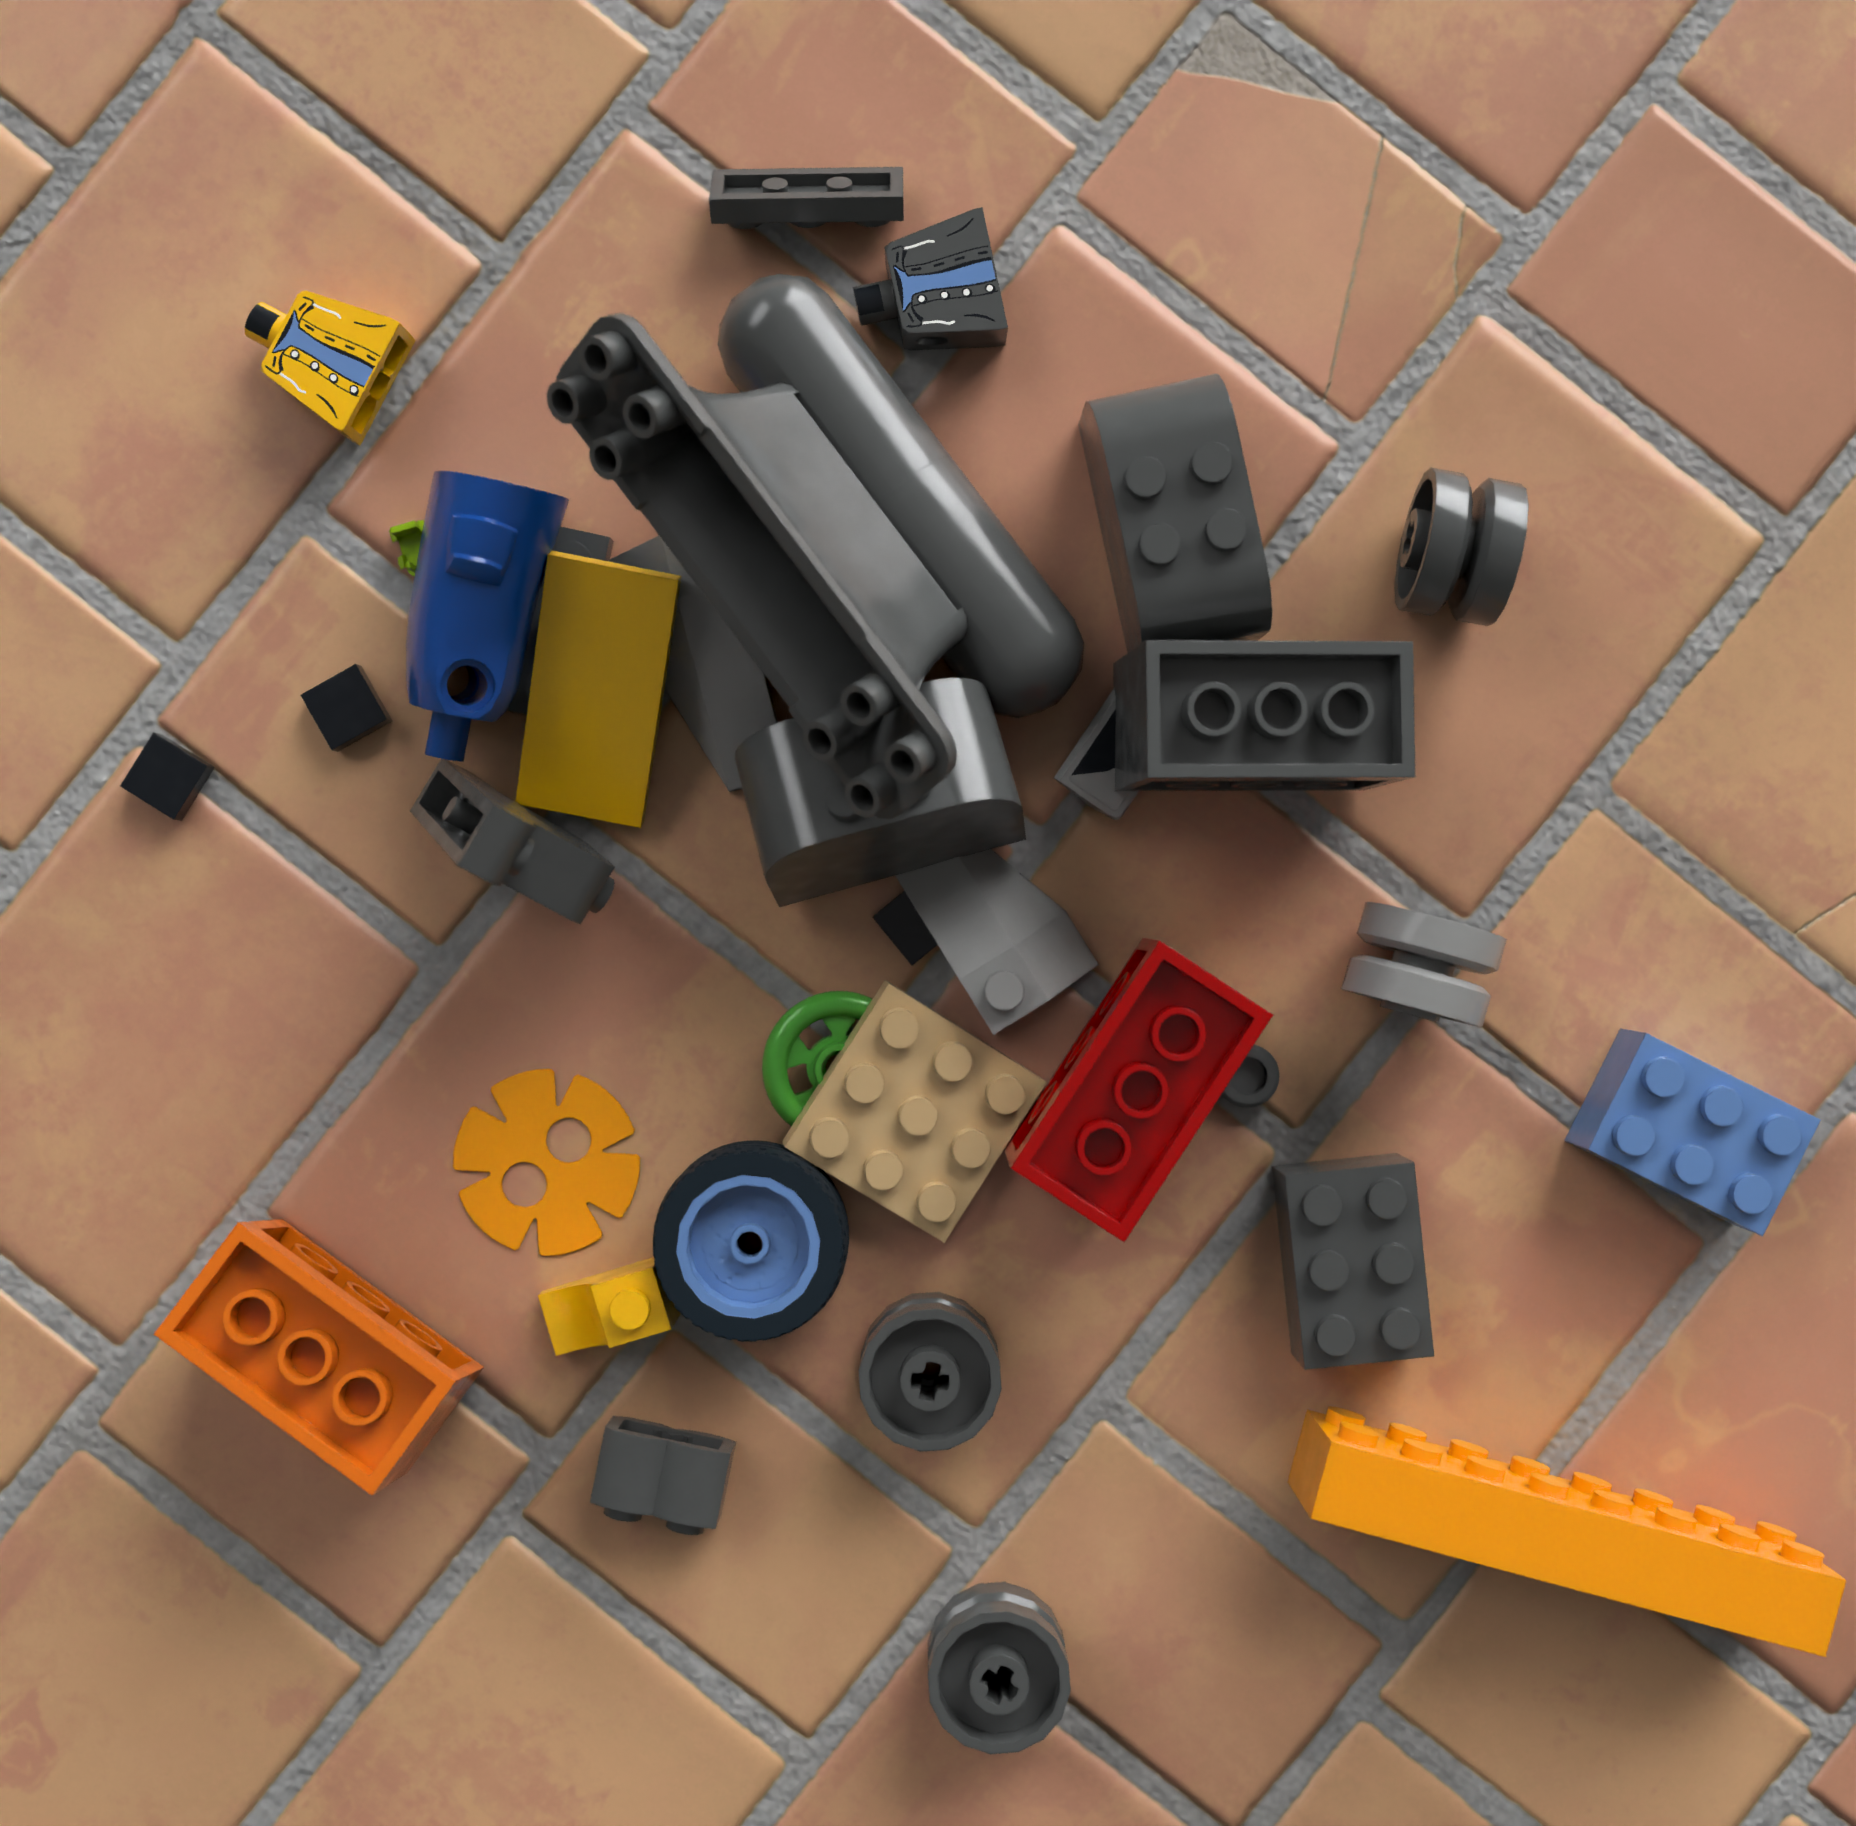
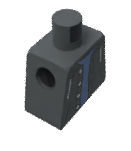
[853,207,1008,351]

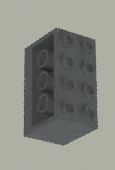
[1113,640,1415,791]

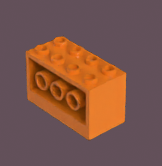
[154,1219,484,1496]

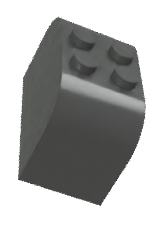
[1078,374,1272,653]
[735,678,1026,907]

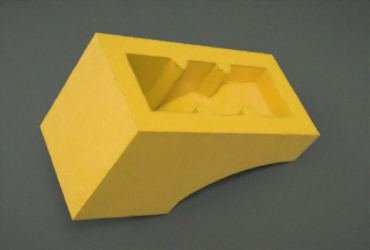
[538,1257,681,1356]

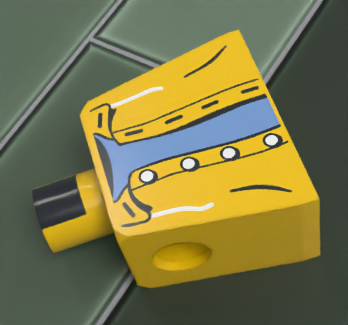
[245,291,416,446]

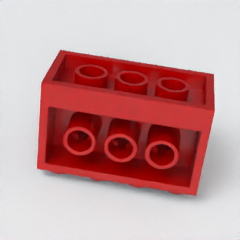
[1004,938,1273,1242]

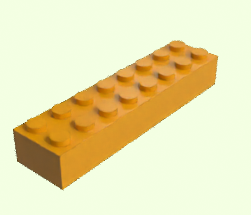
[1287,1406,1847,1657]

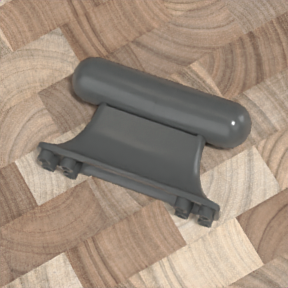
[547,274,1084,819]

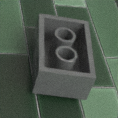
[1272,1153,1434,1370]

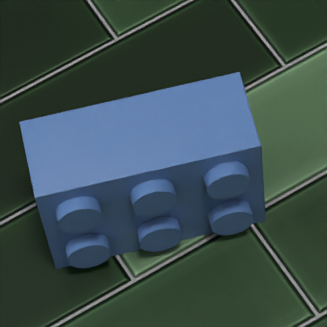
[1564,1028,1821,1236]

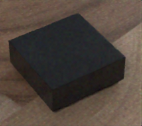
[301,664,392,752]
[120,732,215,821]

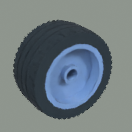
[653,1141,849,1342]

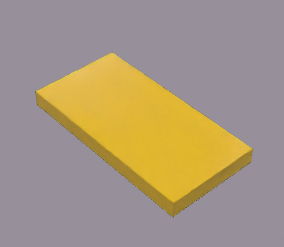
[515,550,682,828]

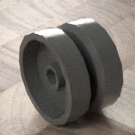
[1394,467,1529,626]
[859,1292,1002,1452]
[928,1582,1071,1754]

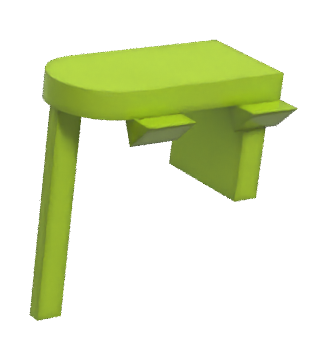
[389,520,424,576]

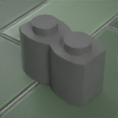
[590,1416,736,1535]

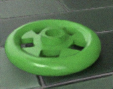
[762,991,873,1126]

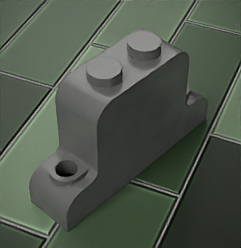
[410,759,615,924]

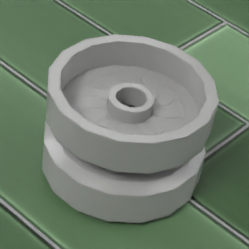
[1341,902,1507,1028]

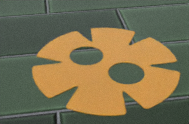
[453,1069,640,1256]

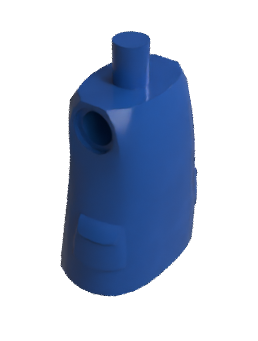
[406,471,569,762]

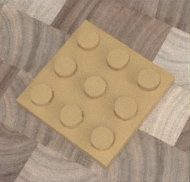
[782,980,1047,1243]

